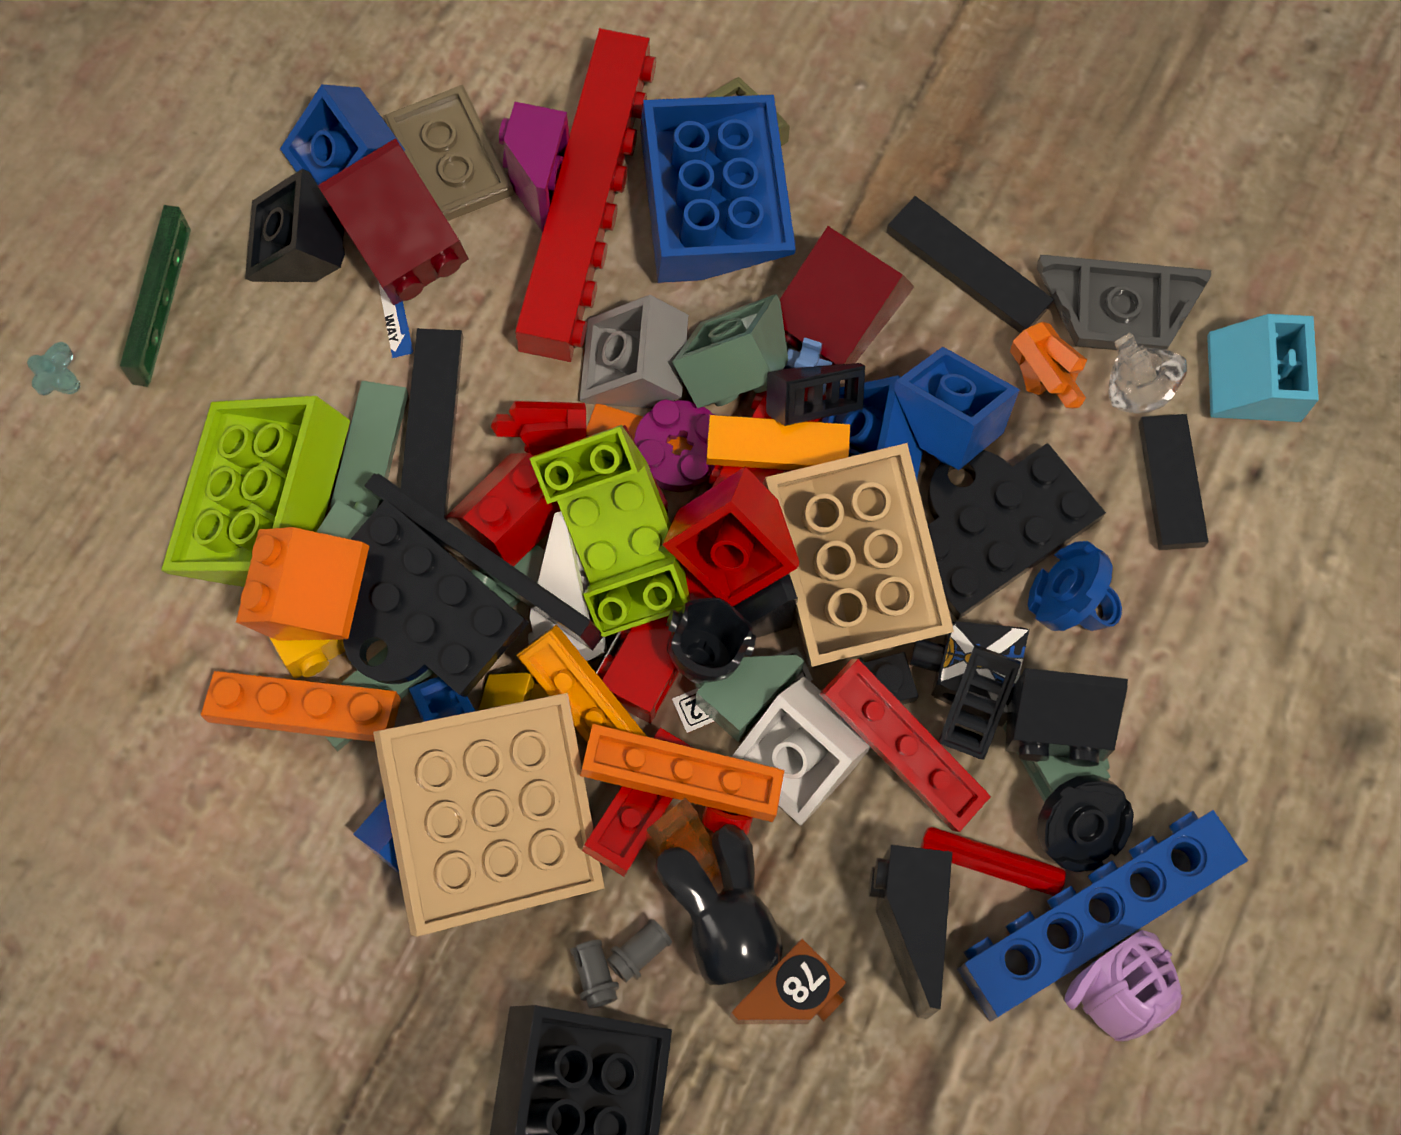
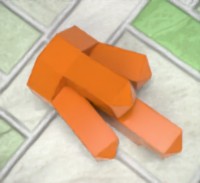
[1010,322,1087,409]

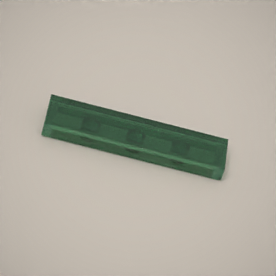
[120,205,191,387]

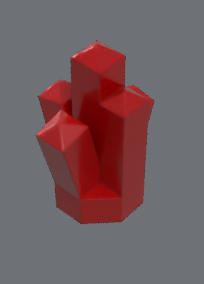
[491,401,587,456]

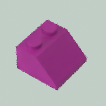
[499,102,569,232]

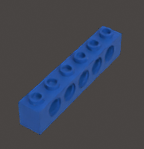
[957,810,1248,1022]

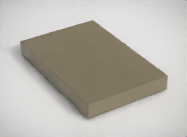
[383,85,514,221]

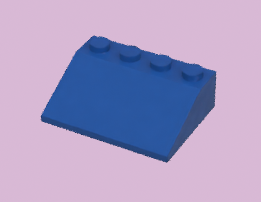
[640,95,796,283]

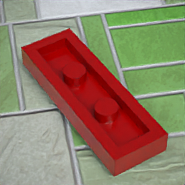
[582,727,694,877]

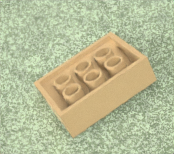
[763,443,954,667]

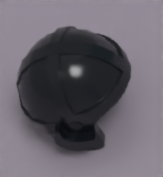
[666,597,756,684]

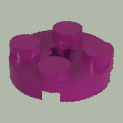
[634,399,715,492]

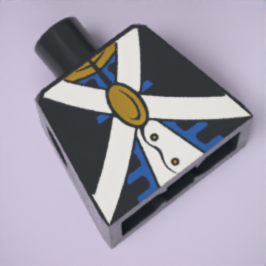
[910,621,1030,727]

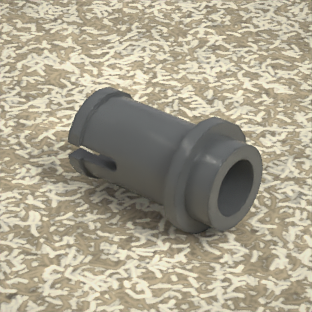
[607,919,672,983]
[570,939,620,1009]

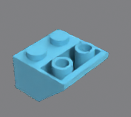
[1207,314,1319,422]

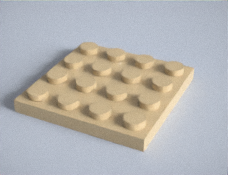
[373,693,605,937]

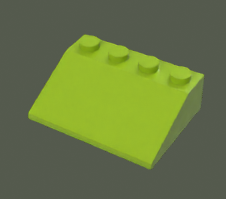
[161,396,351,587]

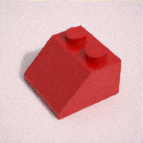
[446,453,561,567]
[662,466,800,607]

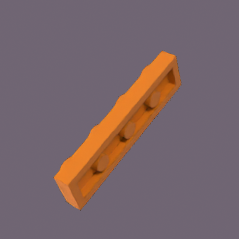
[201,671,401,742]
[580,724,785,822]

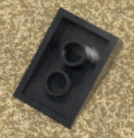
[869,845,952,1019]

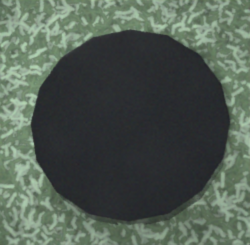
[1037,774,1134,872]

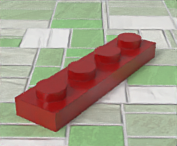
[819,659,991,832]

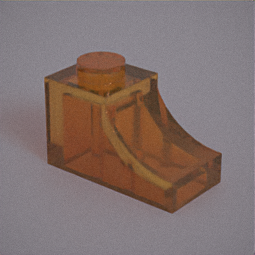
[646,798,721,883]

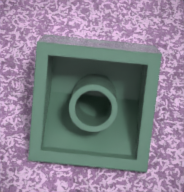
[673,294,788,408]

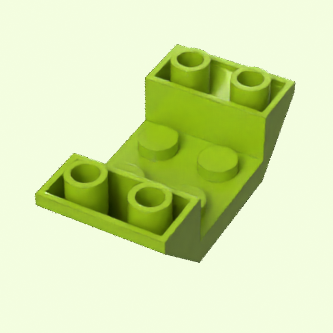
[530,425,690,637]

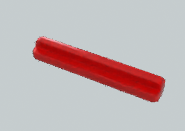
[920,827,1066,896]

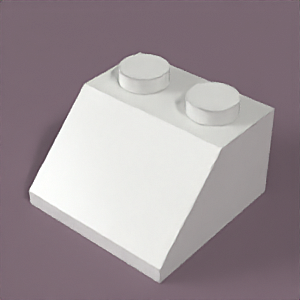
[732,676,871,826]

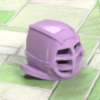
[1065,930,1183,1041]

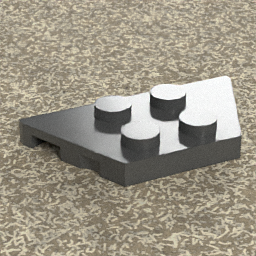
[1037,255,1211,354]

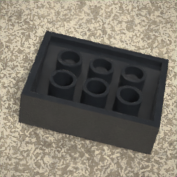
[490,1005,672,1135]

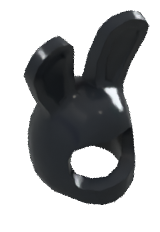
[655,824,783,985]

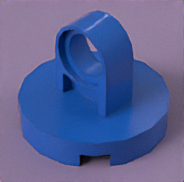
[1028,541,1122,631]

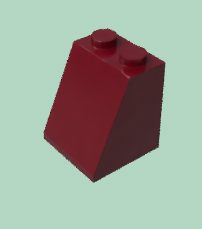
[318,138,469,305]
[780,226,914,365]

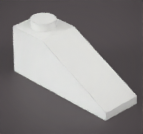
[528,511,608,661]

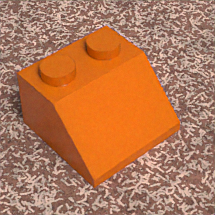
[236,527,369,641]

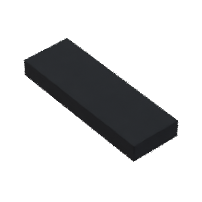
[1138,414,1209,550]

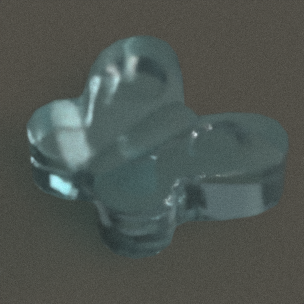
[27,342,80,396]

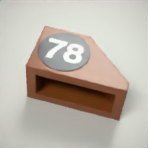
[730,939,846,1024]

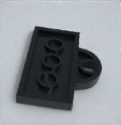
[928,443,1106,620]
[343,499,530,698]

